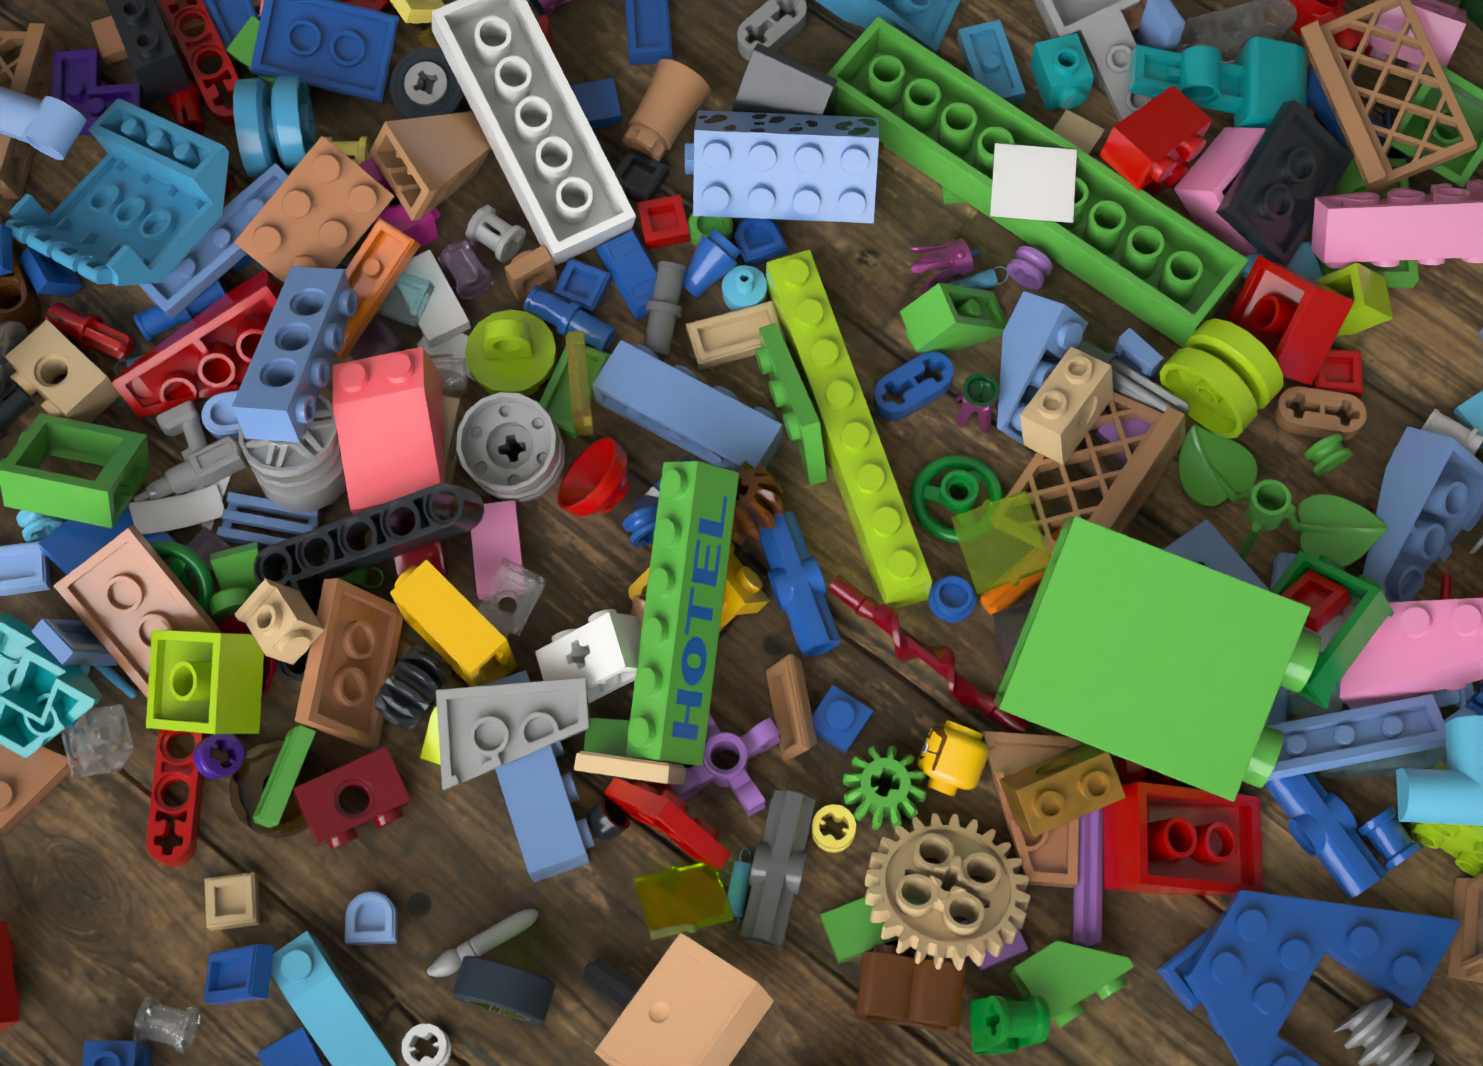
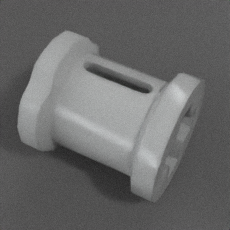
[465,204,526,263]

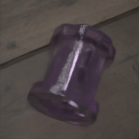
[438,239,495,299]

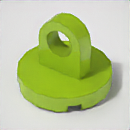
[465,309,558,396]

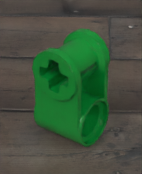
[968,996,1051,1055]

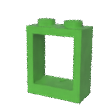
[0,413,151,529]

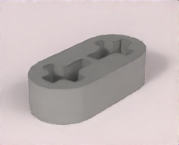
[737,0,807,61]

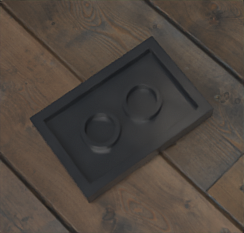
[1216,100,1354,266]

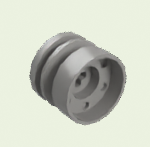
[456,392,566,503]
[238,393,347,513]

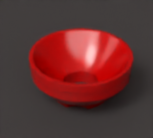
[557,437,630,517]

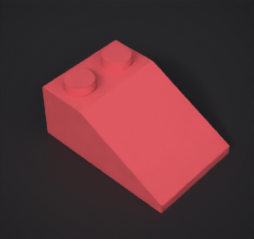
[332,347,445,514]

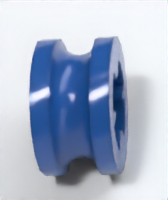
[622,505,658,547]

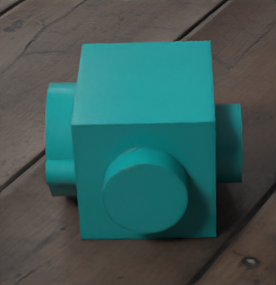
[1030,33,1094,111]

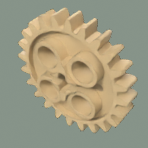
[864,813,1030,970]

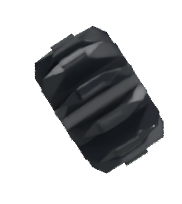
[375,644,452,730]

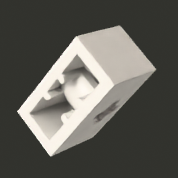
[535,609,642,703]

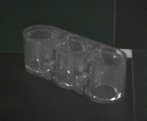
[1176,0,1297,64]

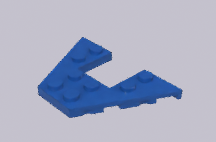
[1184,890,1461,1066]

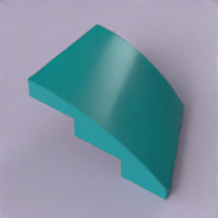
[0,612,102,758]

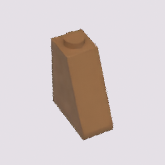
[369,111,491,221]

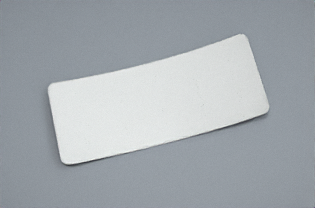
[128,485,225,534]

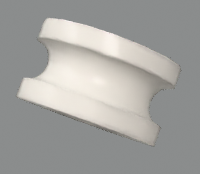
[402,1024,452,1066]

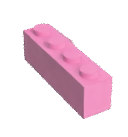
[1311,179,1483,269]

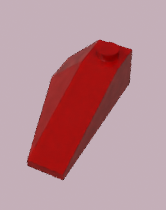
[111,269,282,418]

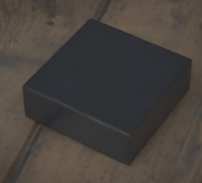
[614,147,669,203]

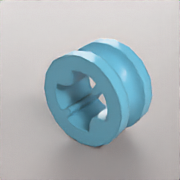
[16,510,64,542]

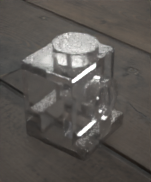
[477,557,546,638]
[61,704,134,779]

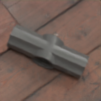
[740,790,816,948]

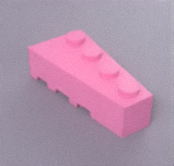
[1339,598,1483,709]

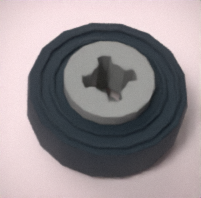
[390,47,468,119]

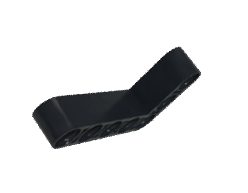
[254,483,484,682]

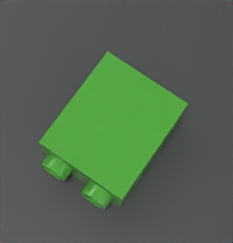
[993,516,1321,802]

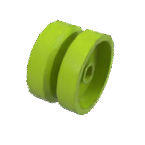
[1159,318,1284,439]

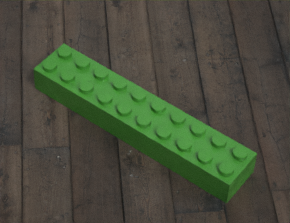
[826,16,1249,348]

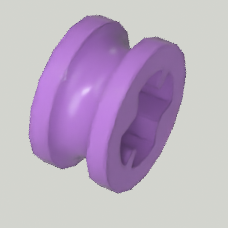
[1006,246,1053,290]

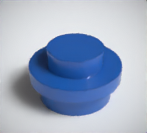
[928,575,977,623]

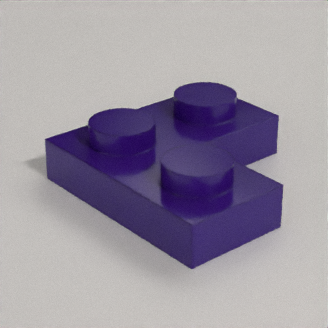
[52,49,145,135]

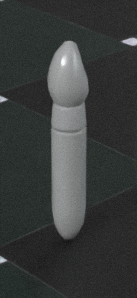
[427,909,539,977]

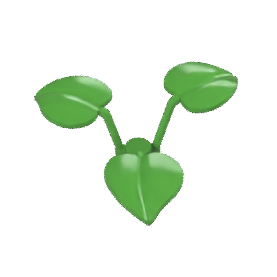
[1178,425,1388,568]

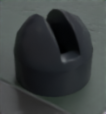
[586,796,630,840]

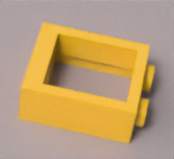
[390,559,518,687]

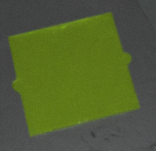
[951,491,1050,595]
[634,862,734,940]

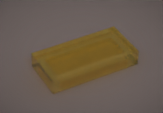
[565,330,594,436]

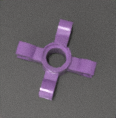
[671,713,781,818]

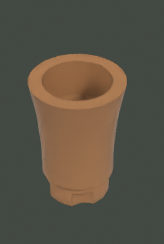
[622,59,711,161]

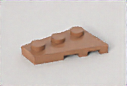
[982,731,1081,888]

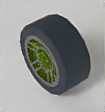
[452,956,555,1024]

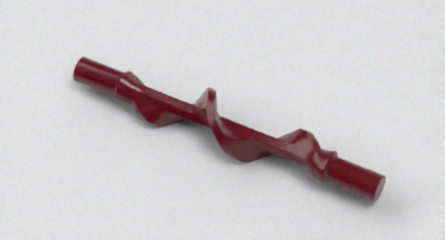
[828,574,1031,734]

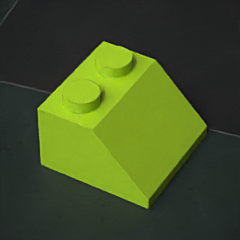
[146,630,264,734]

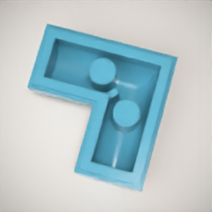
[1396,715,1483,826]

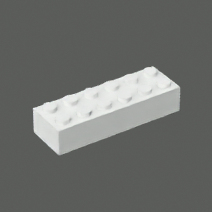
[432,0,636,266]

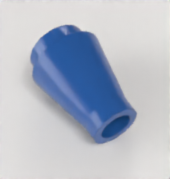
[682,229,741,299]

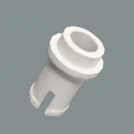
[1421,408,1483,455]

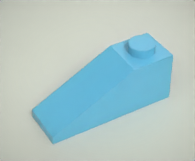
[271,931,398,1066]

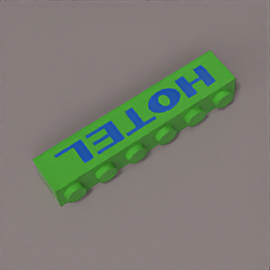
[625,461,739,766]

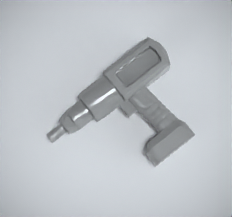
[133,401,247,502]

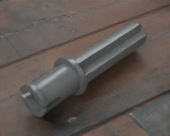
[1076,337,1191,418]

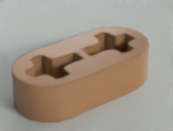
[1273,386,1367,441]

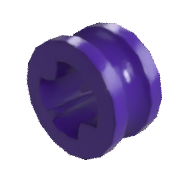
[193,734,245,780]

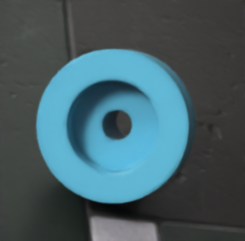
[722,265,767,311]

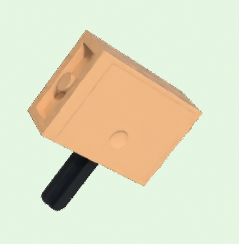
[583,932,774,1066]

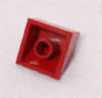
[1226,255,1354,385]

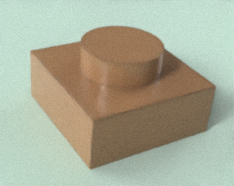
[504,245,557,301]

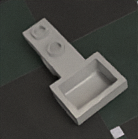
[1034,0,1154,122]

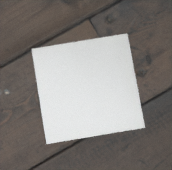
[990,143,1077,223]

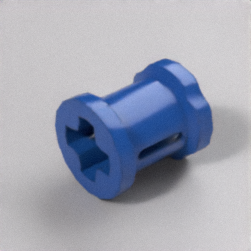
[1356,805,1424,872]

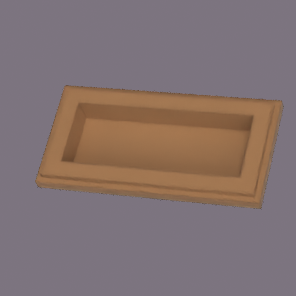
[766,654,817,762]

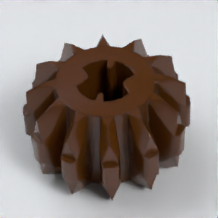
[726,460,785,545]

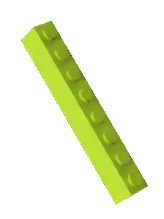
[766,250,932,609]

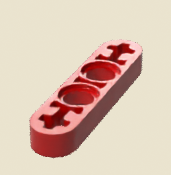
[159,0,239,125]
[146,729,209,867]

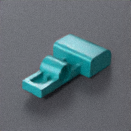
[1129,37,1308,130]

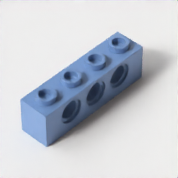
[232,266,357,443]

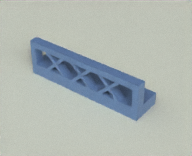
[139,163,288,319]
[1268,694,1446,781]

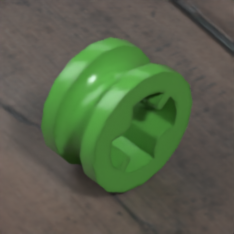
[1304,433,1353,476]

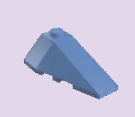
[1363,426,1483,602]

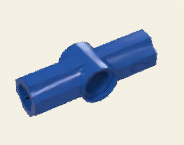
[760,511,841,657]
[1265,772,1387,900]

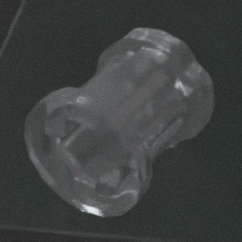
[133,996,200,1054]

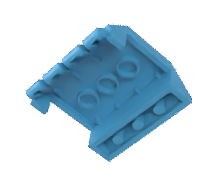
[4,98,229,286]

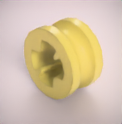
[811,804,856,853]

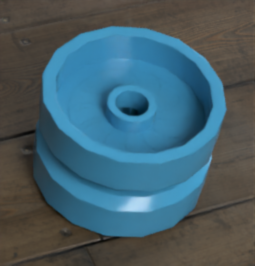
[233,74,317,179]

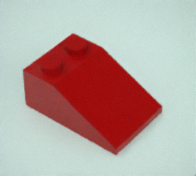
[1103,782,1263,896]

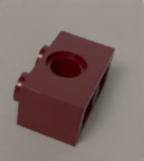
[292,746,411,850]

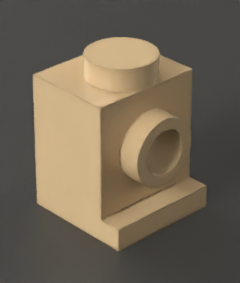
[235,578,325,665]

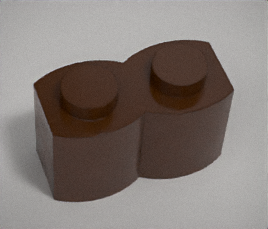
[854,945,966,1033]

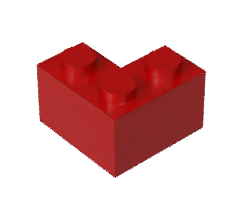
[1099,85,1212,197]

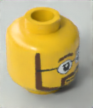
[917,720,990,797]

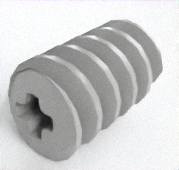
[1332,998,1434,1066]

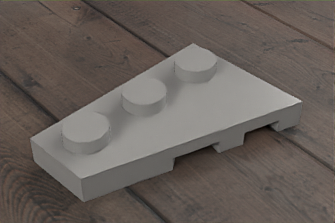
[436,678,591,790]

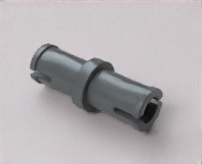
[643,261,687,357]

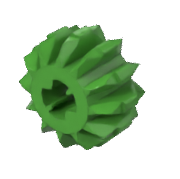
[843,745,926,830]

